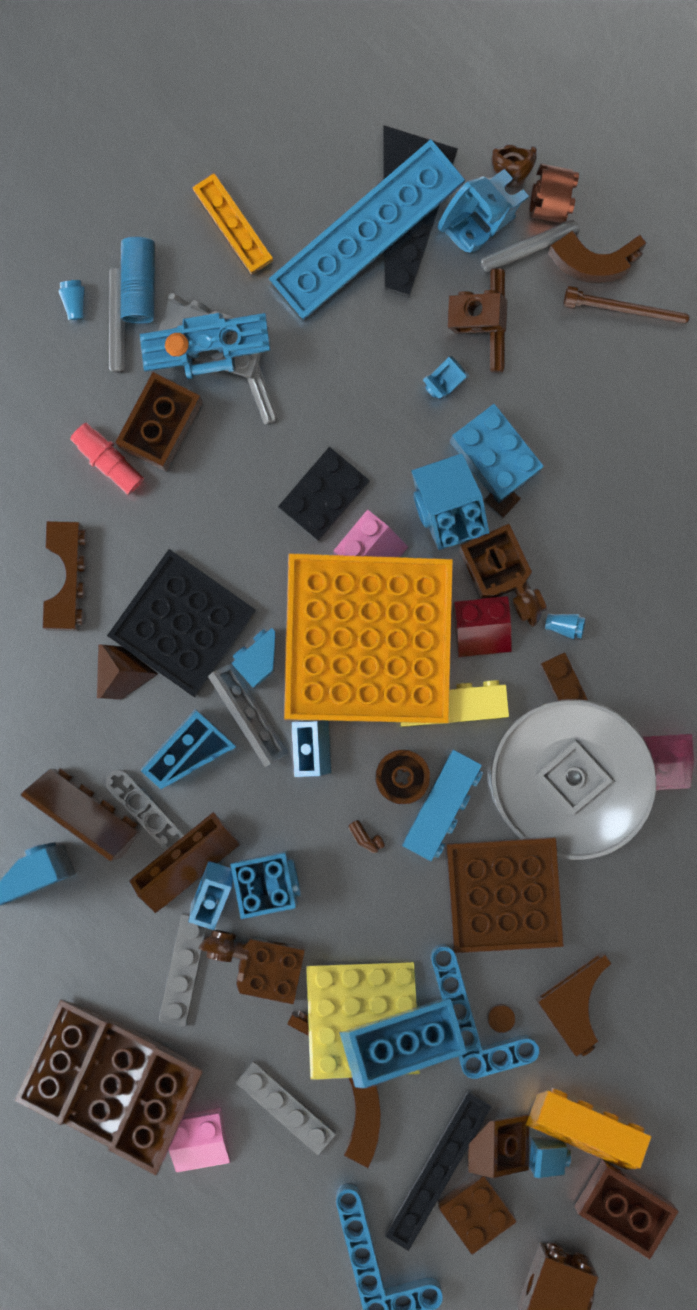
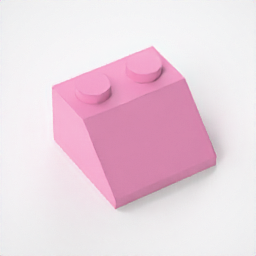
[333,509,408,557]
[169,1108,230,1172]

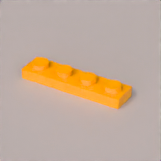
[192,173,273,276]

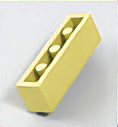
[400,680,509,727]

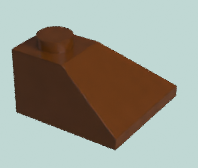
[468,1114,530,1178]

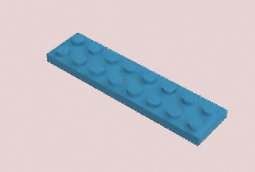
[269,139,465,321]

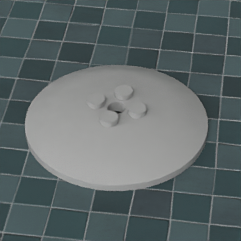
[492,699,656,860]

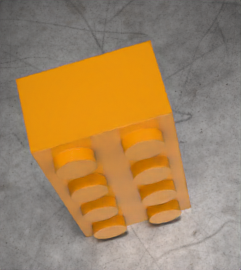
[526,1089,651,1170]

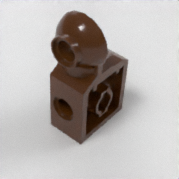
[459,524,547,627]
[198,930,305,1005]

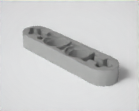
[106,770,184,851]

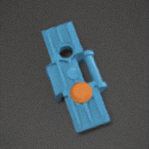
[140,313,271,379]

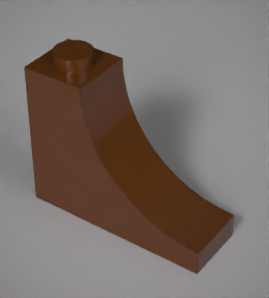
[536,952,611,1057]

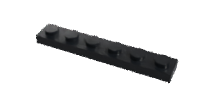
[385,1090,492,1251]

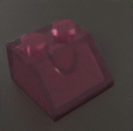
[643,734,694,790]

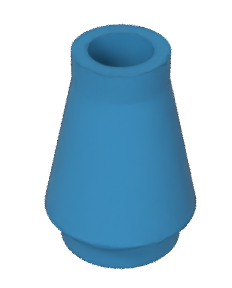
[58,280,85,320]
[545,613,586,640]

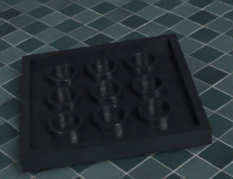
[107,549,257,698]

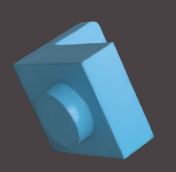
[423,356,470,399]

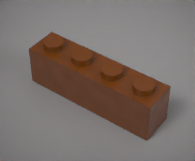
[129,812,240,914]

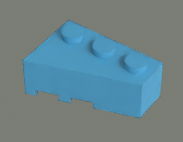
[141,708,236,789]

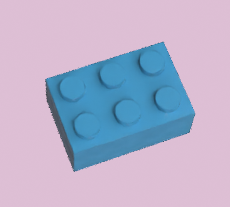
[450,404,544,504]

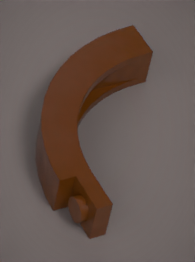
[287,1010,381,1168]

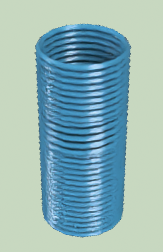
[120,236,155,323]

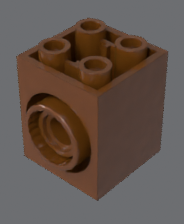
[517,1242,599,1310]

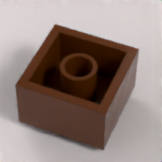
[438,1174,517,1255]

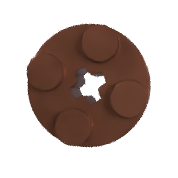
[529,163,579,223]

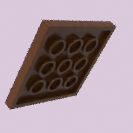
[447,837,564,953]

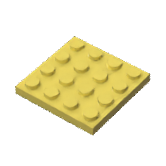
[306,962,420,1080]

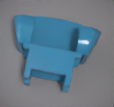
[437,169,529,252]

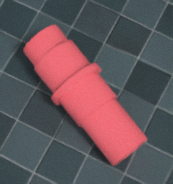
[70,422,144,495]

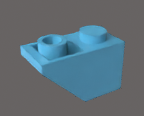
[231,628,277,689]

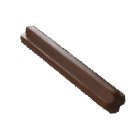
[490,268,505,373]

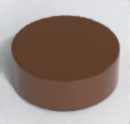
[487,1004,515,1033]

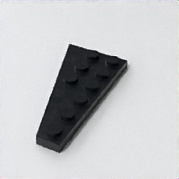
[383,125,458,298]

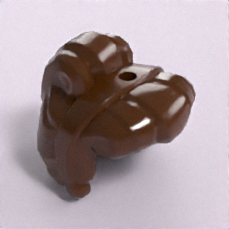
[491,145,537,188]

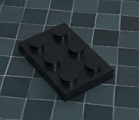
[278,446,370,542]

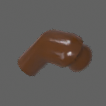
[348,820,385,853]

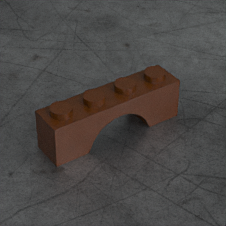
[43,521,87,631]

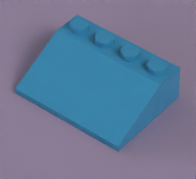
[0,842,76,906]

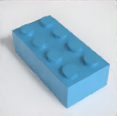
[339,999,467,1088]

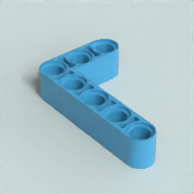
[431,944,539,1079]
[336,1183,443,1310]

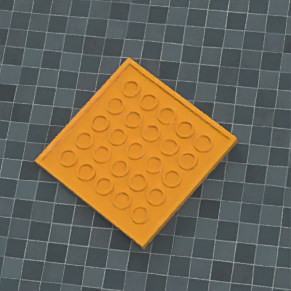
[284,554,453,723]

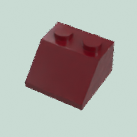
[453,596,512,658]

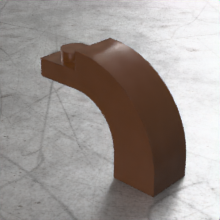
[548,231,646,284]

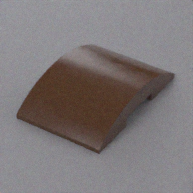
[14,999,204,1175]

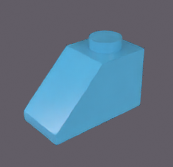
[529,1138,571,1178]

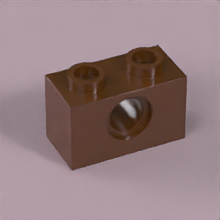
[448,290,508,334]

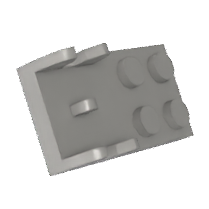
[158,293,270,379]

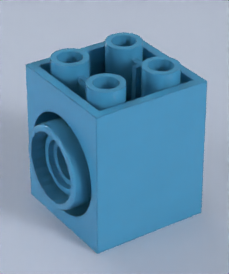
[411,453,490,551]
[230,850,301,919]

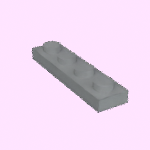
[208,663,288,767]
[158,913,207,1027]
[236,1061,336,1155]

